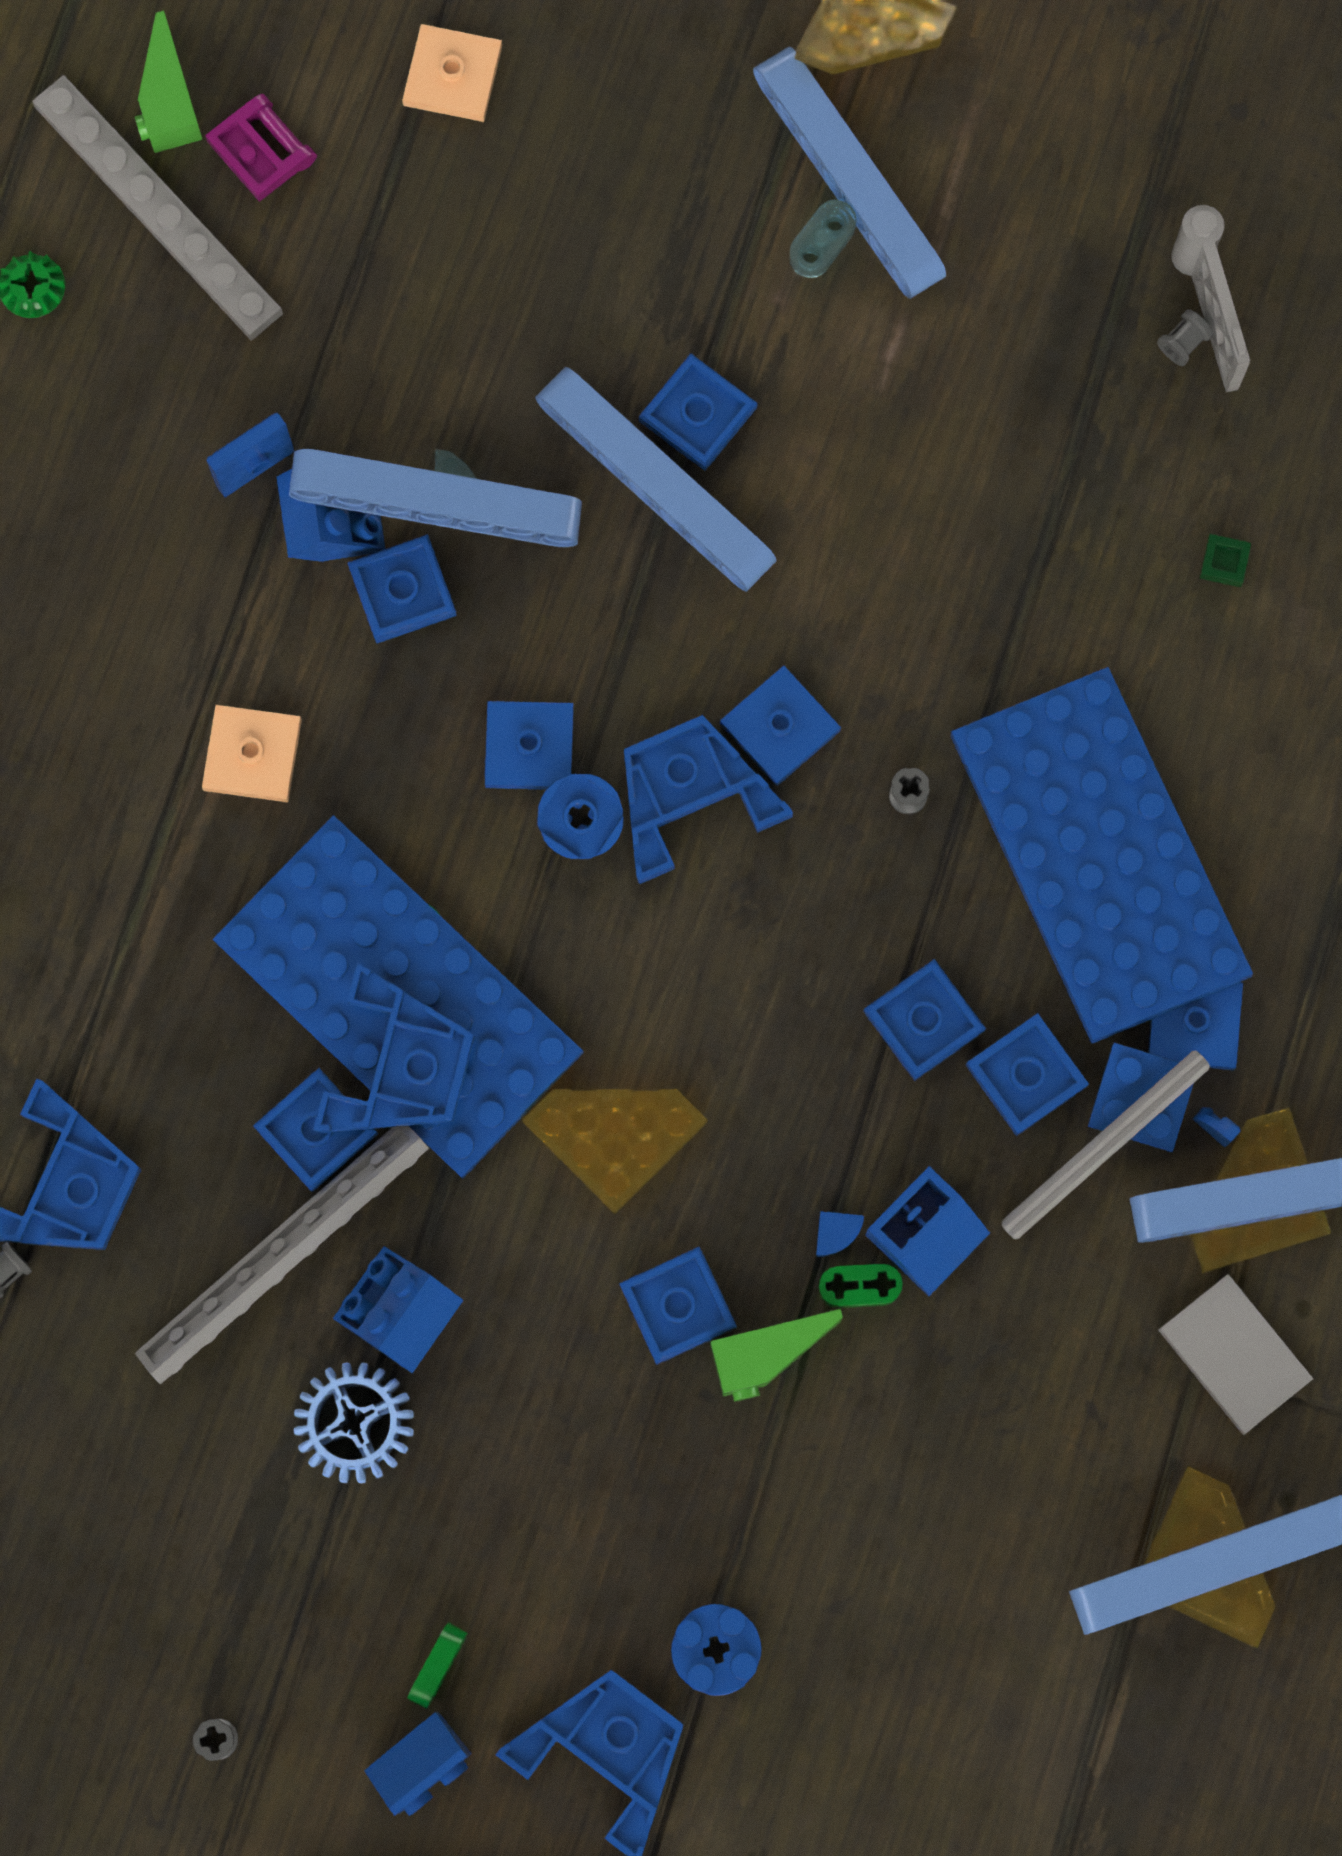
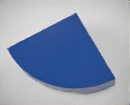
[1192,1107,1241,1148]
[816,1211,864,1257]

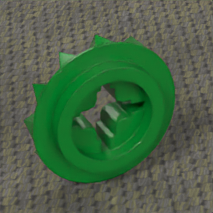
[0,251,65,318]

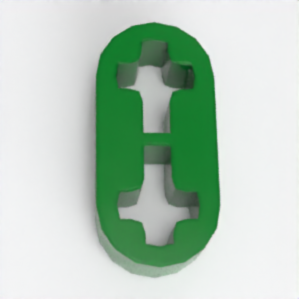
[818,1264,903,1308]
[407,1622,468,1709]

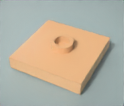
[402,24,502,122]
[202,705,302,802]

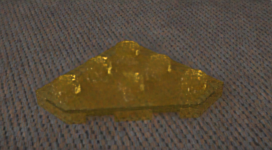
[795,0,957,74]
[522,1089,708,1215]
[1190,1107,1331,1273]
[1143,1466,1276,1648]

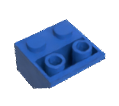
[276,469,386,562]
[865,1166,990,1297]
[333,1246,463,1373]
[364,1711,471,1816]

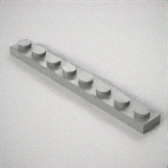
[32,75,283,341]
[135,1126,429,1384]

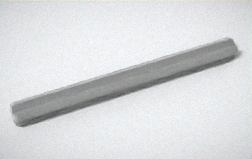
[1001,1050,1210,1239]

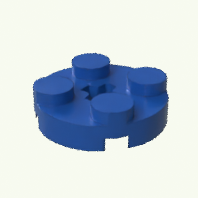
[537,774,623,859]
[671,1604,761,1696]

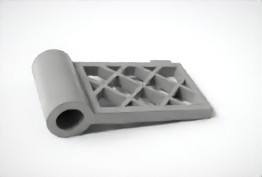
[1171,205,1250,393]

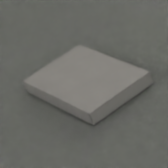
[1158,1274,1313,1435]

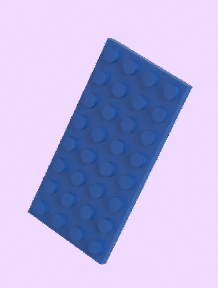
[950,667,1253,1044]
[212,815,584,1179]

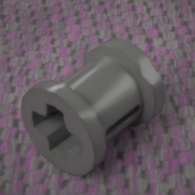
[1157,309,1213,366]
[889,768,930,815]
[0,1241,33,1298]
[193,1719,238,1761]

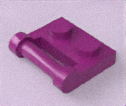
[205,94,317,202]

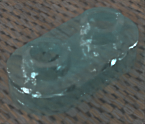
[789,200,856,278]

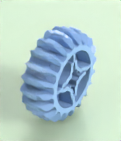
[294,1362,414,1483]

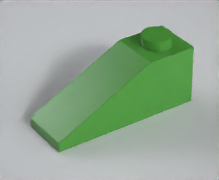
[135,11,203,153]
[710,1309,843,1402]

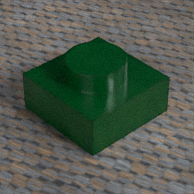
[1199,534,1251,588]

